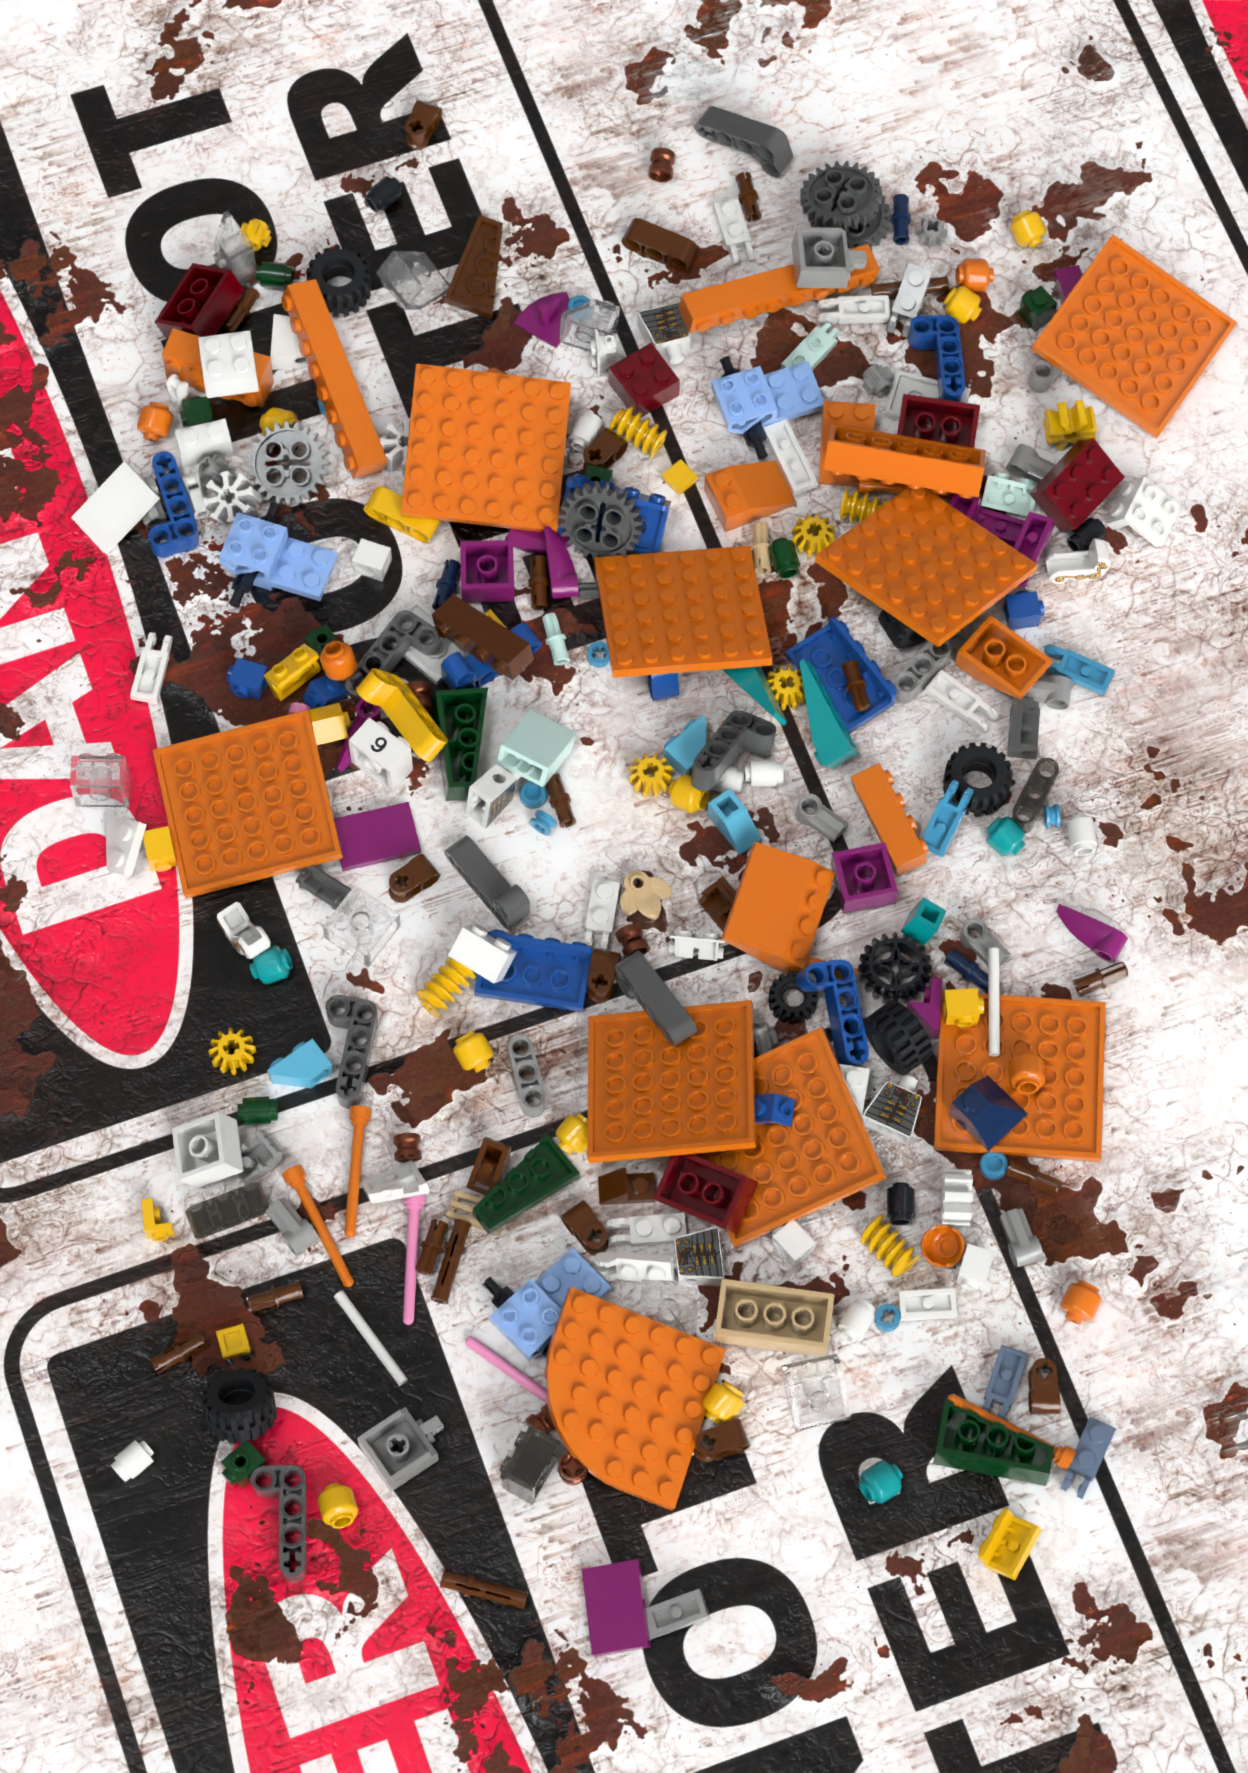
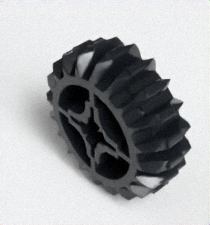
[858,932,932,1004]

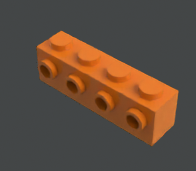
[850,763,929,876]

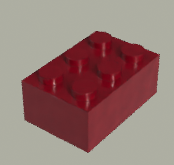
[154,263,244,340]
[897,394,980,448]
[1029,438,1125,532]
[653,1154,758,1234]

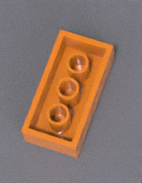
[162,328,274,408]

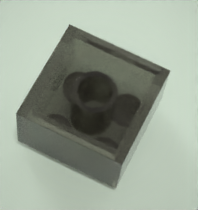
[499,1425,560,1504]

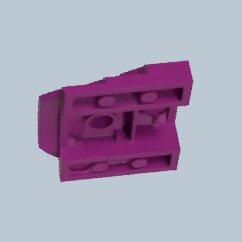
[949,493,1055,587]

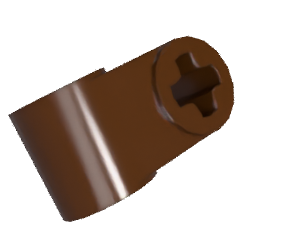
[405,100,442,150]
[583,428,628,473]
[389,854,440,903]
[587,948,621,1004]
[560,1200,608,1256]
[1028,1358,1061,1414]
[693,1418,750,1462]

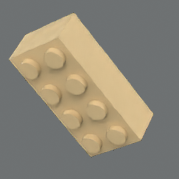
[714,1279,834,1358]

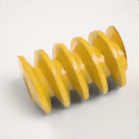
[609,406,667,459]
[840,487,888,523]
[416,957,476,1018]
[860,1214,921,1277]

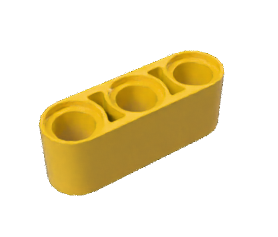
[363,486,442,543]

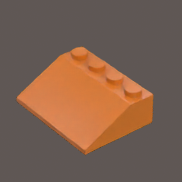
[721,842,835,975]

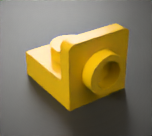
[141,1198,175,1242]

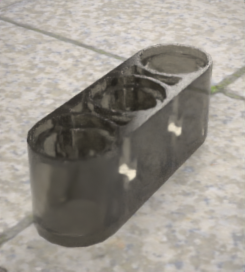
[1011,757,1059,834]
[185,1182,270,1239]

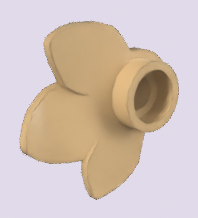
[620,870,672,920]

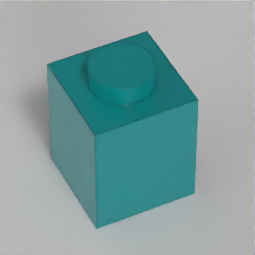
[901,897,946,945]

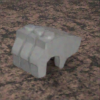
[237,1130,283,1186]

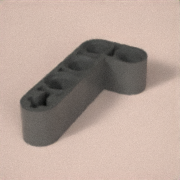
[694,106,793,178]
[345,610,441,703]
[691,710,776,791]
[444,835,530,930]
[614,951,697,1047]
[325,995,378,1109]
[250,1465,307,1583]

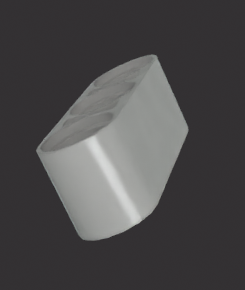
[894,639,952,704]
[508,1034,546,1117]

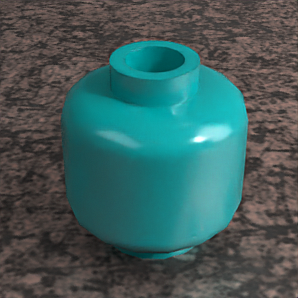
[985,816,1025,856]
[250,945,293,985]
[859,1460,903,1504]

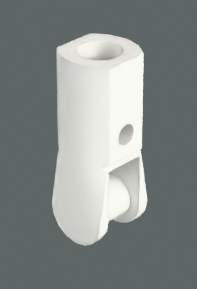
[166,374,190,412]
[181,472,210,519]

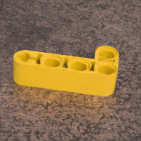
[356,668,448,762]

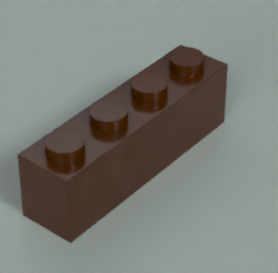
[431,594,534,680]

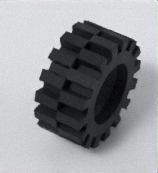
[768,971,818,1025]

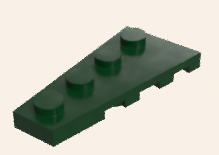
[472,1133,580,1235]

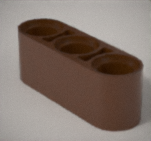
[621,218,698,271]

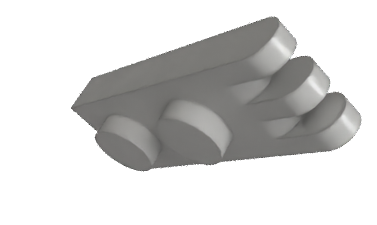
[646,1589,710,1640]

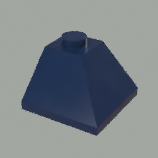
[949,1076,1028,1152]

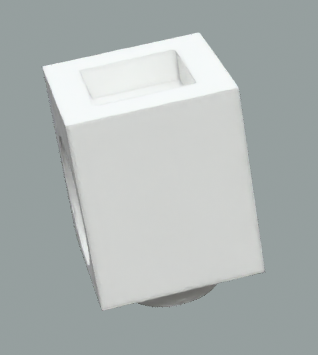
[349,538,392,582]
[771,1220,816,1268]
[956,1244,995,1291]

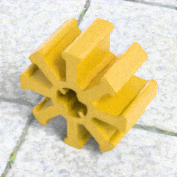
[1043,400,1097,451]

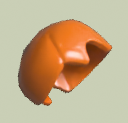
[921,1225,966,1267]

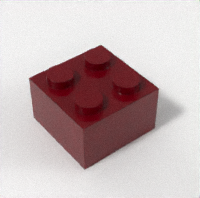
[608,343,680,417]

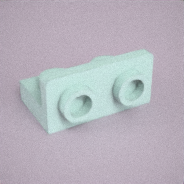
[981,472,1035,517]

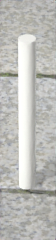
[988,948,1000,1056]
[334,1290,408,1386]

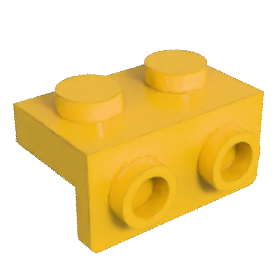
[264,643,322,701]
[978,1508,1042,1580]

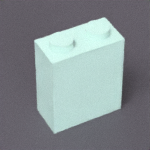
[496,710,577,787]

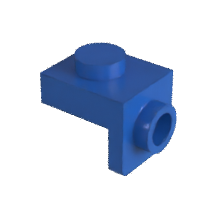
[302,676,348,709]
[755,1093,795,1126]

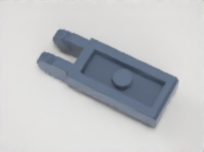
[983,1344,1028,1420]
[1060,1416,1116,1499]

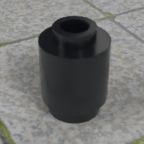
[364,176,402,213]
[1067,518,1106,551]
[887,1182,915,1226]

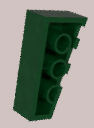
[433,687,488,801]
[933,1399,1054,1486]

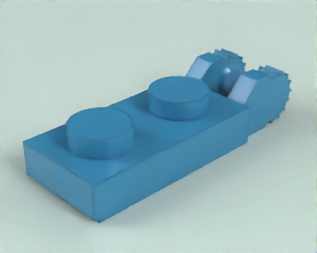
[1044,644,1115,696]
[922,780,974,858]

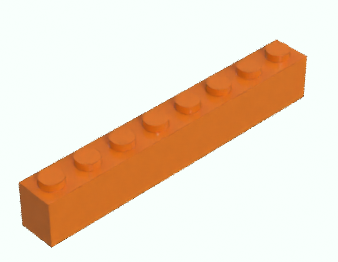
[678,244,880,333]
[281,279,387,479]

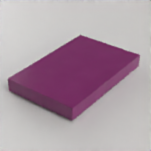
[334,802,421,872]
[582,1559,650,1657]

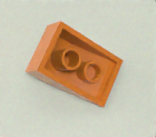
[819,401,875,487]
[704,460,797,532]
[955,615,1053,700]

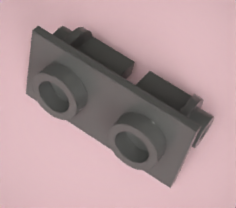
[296,865,354,913]

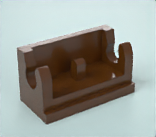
[698,876,736,932]

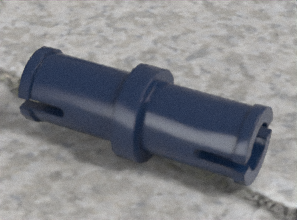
[891,194,911,245]
[432,559,461,610]
[944,949,988,994]

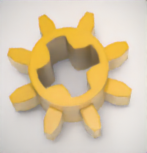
[239,219,271,251]

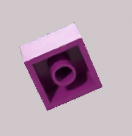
[460,540,515,603]
[831,842,898,914]

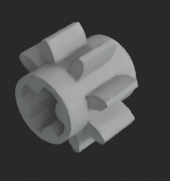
[915,216,948,249]
[862,364,894,396]
[198,453,231,485]
[753,1022,778,1055]

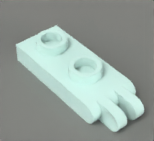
[781,322,840,371]

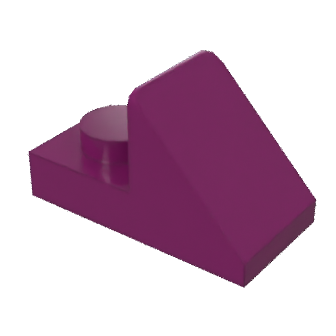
[906,977,942,1039]

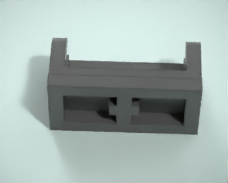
[1007,697,1040,760]

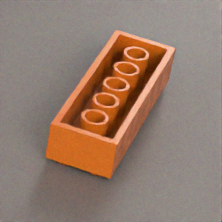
[823,423,986,498]

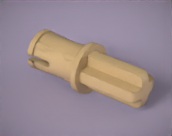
[751,521,771,574]

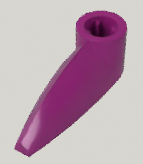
[544,526,579,599]
[335,699,381,772]
[1056,904,1128,963]

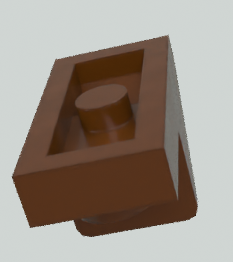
[466,1136,511,1196]
[598,1168,655,1205]

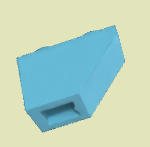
[664,715,706,776]
[707,788,761,855]
[267,1039,333,1088]

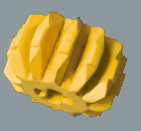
[791,513,836,558]
[767,664,805,711]
[628,753,673,798]
[209,1027,256,1076]

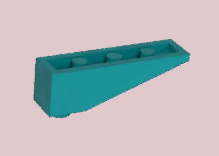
[799,659,860,770]
[722,666,787,726]

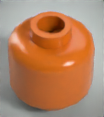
[955,258,994,292]
[137,402,173,442]
[319,641,358,681]
[1009,1051,1045,1094]
[1060,1280,1102,1325]

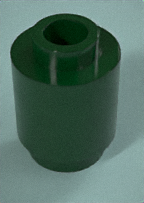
[256,261,294,289]
[768,538,800,579]
[238,1096,278,1126]

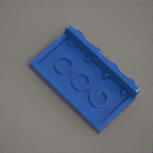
[557,474,671,554]
[785,616,897,734]
[474,929,592,1012]

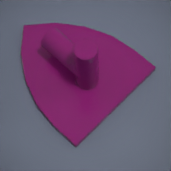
[513,292,571,348]

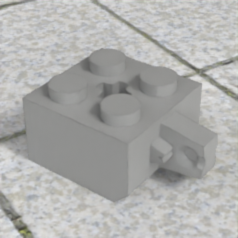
[792,227,867,288]
[358,1407,444,1492]

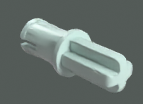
[542,613,570,666]

